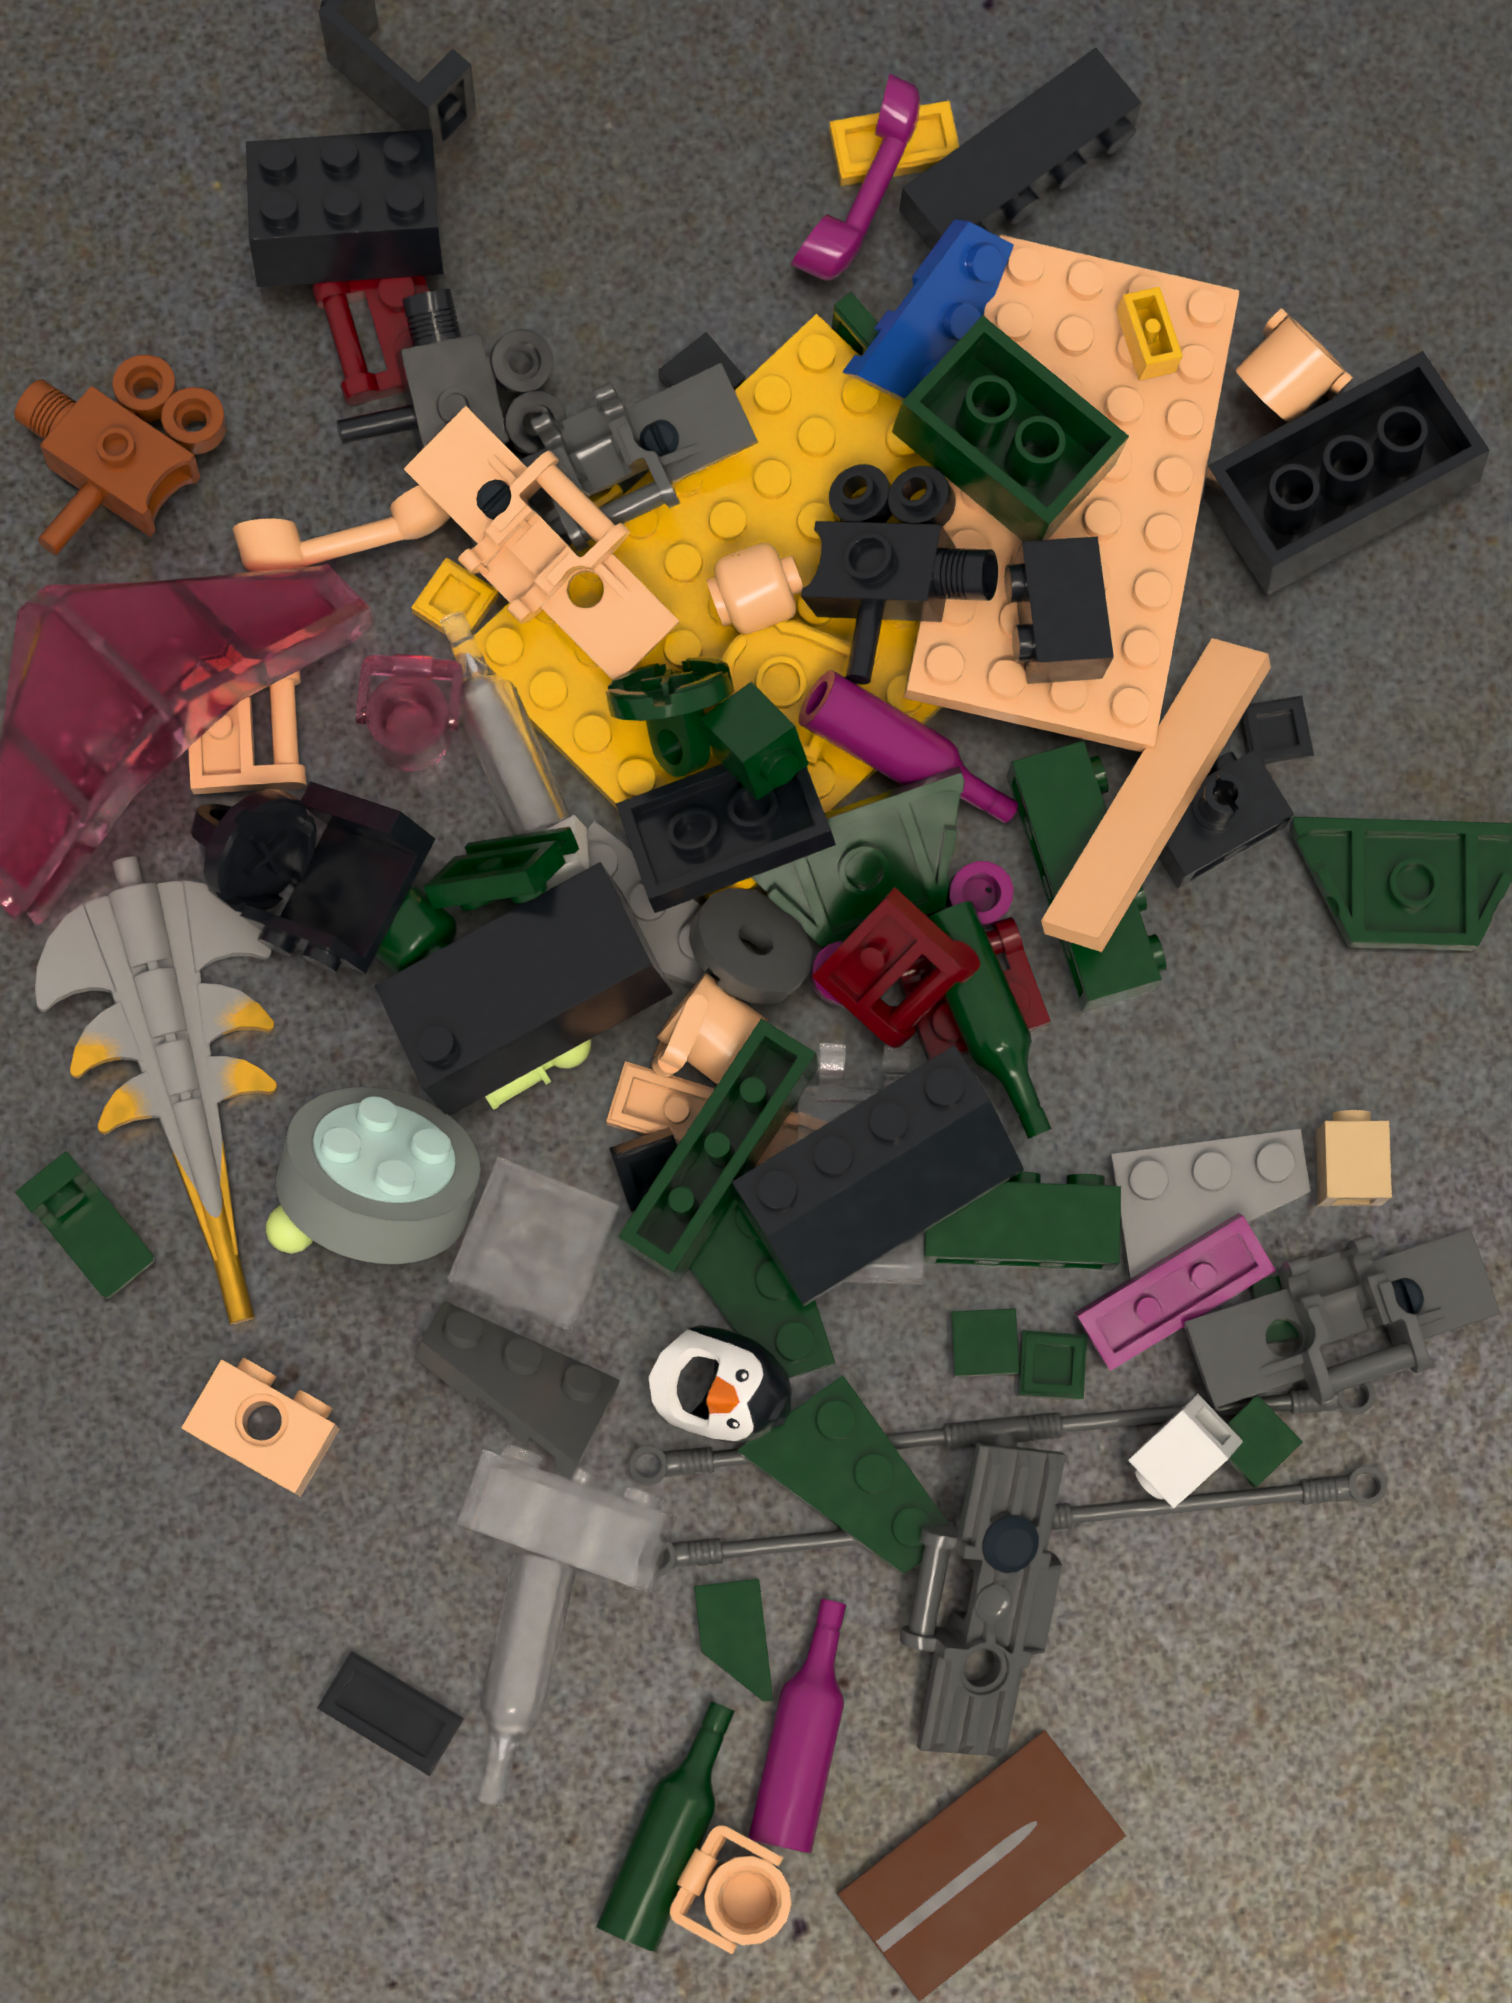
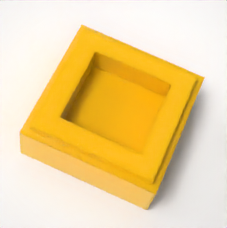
[411,557,499,646]

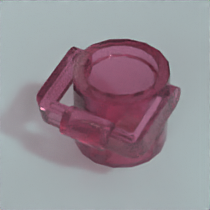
[356,653,463,772]

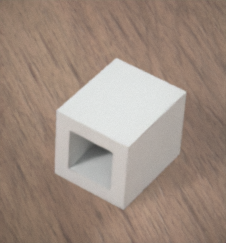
[1128,1394,1243,1509]

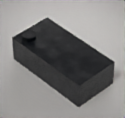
[1203,351,1490,596]
[374,862,673,1116]

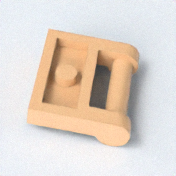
[184,659,307,795]

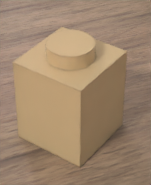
[1315,1110,1392,1206]

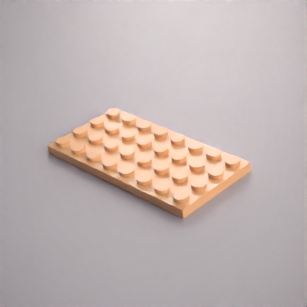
[903,235,1239,753]

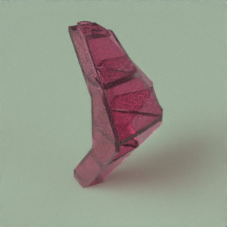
[0,563,374,926]

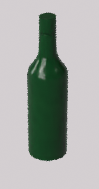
[928,900,1052,1139]
[596,1701,735,1953]

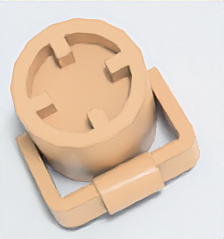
[1236,308,1353,423]
[649,973,767,1085]
[670,1826,791,1954]

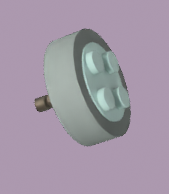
[276,1087,480,1264]

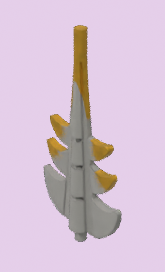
[35,856,277,1324]

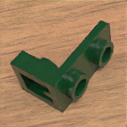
[15,1151,155,1298]

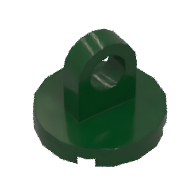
[606,658,734,777]

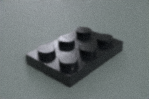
[616,764,836,913]

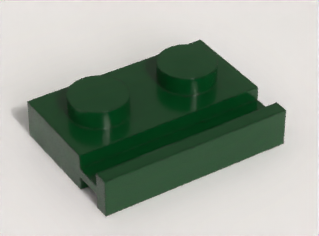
[423,827,580,911]

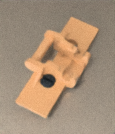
[404,406,680,680]

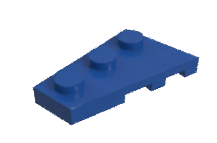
[842,219,1014,401]

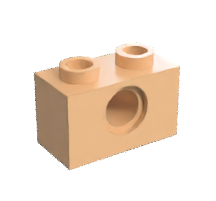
[181,1357,340,1497]

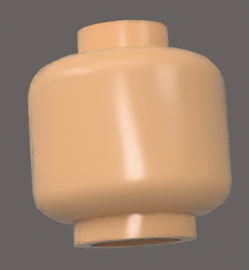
[707,542,804,634]

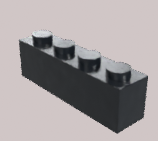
[899,47,1142,250]

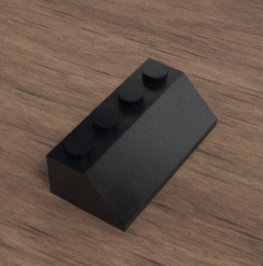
[732,1045,1024,1307]

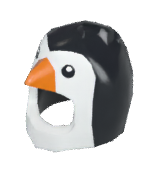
[649,1325,792,1443]

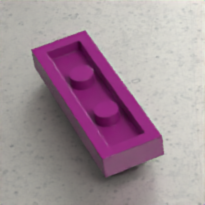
[1074,1213,1276,1371]

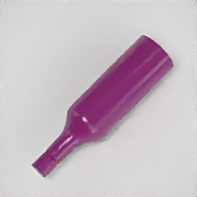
[799,670,1018,823]
[748,1599,846,1854]

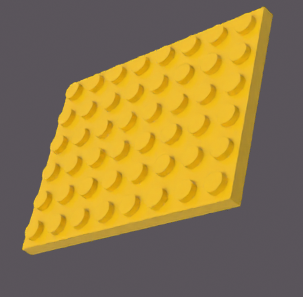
[460,314,948,899]

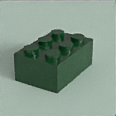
[892,315,1129,541]

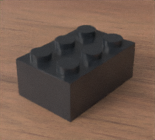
[246,129,444,287]

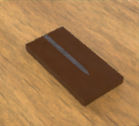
[837,1730,1126,2002]

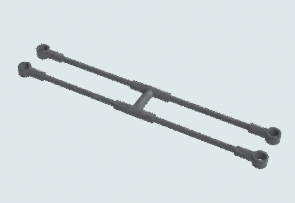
[629,1382,1387,1577]

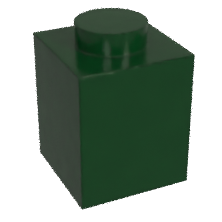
[700,682,809,801]

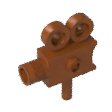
[14,354,227,555]

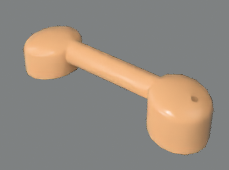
[232,485,451,576]

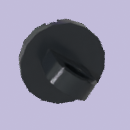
[191,788,317,912]

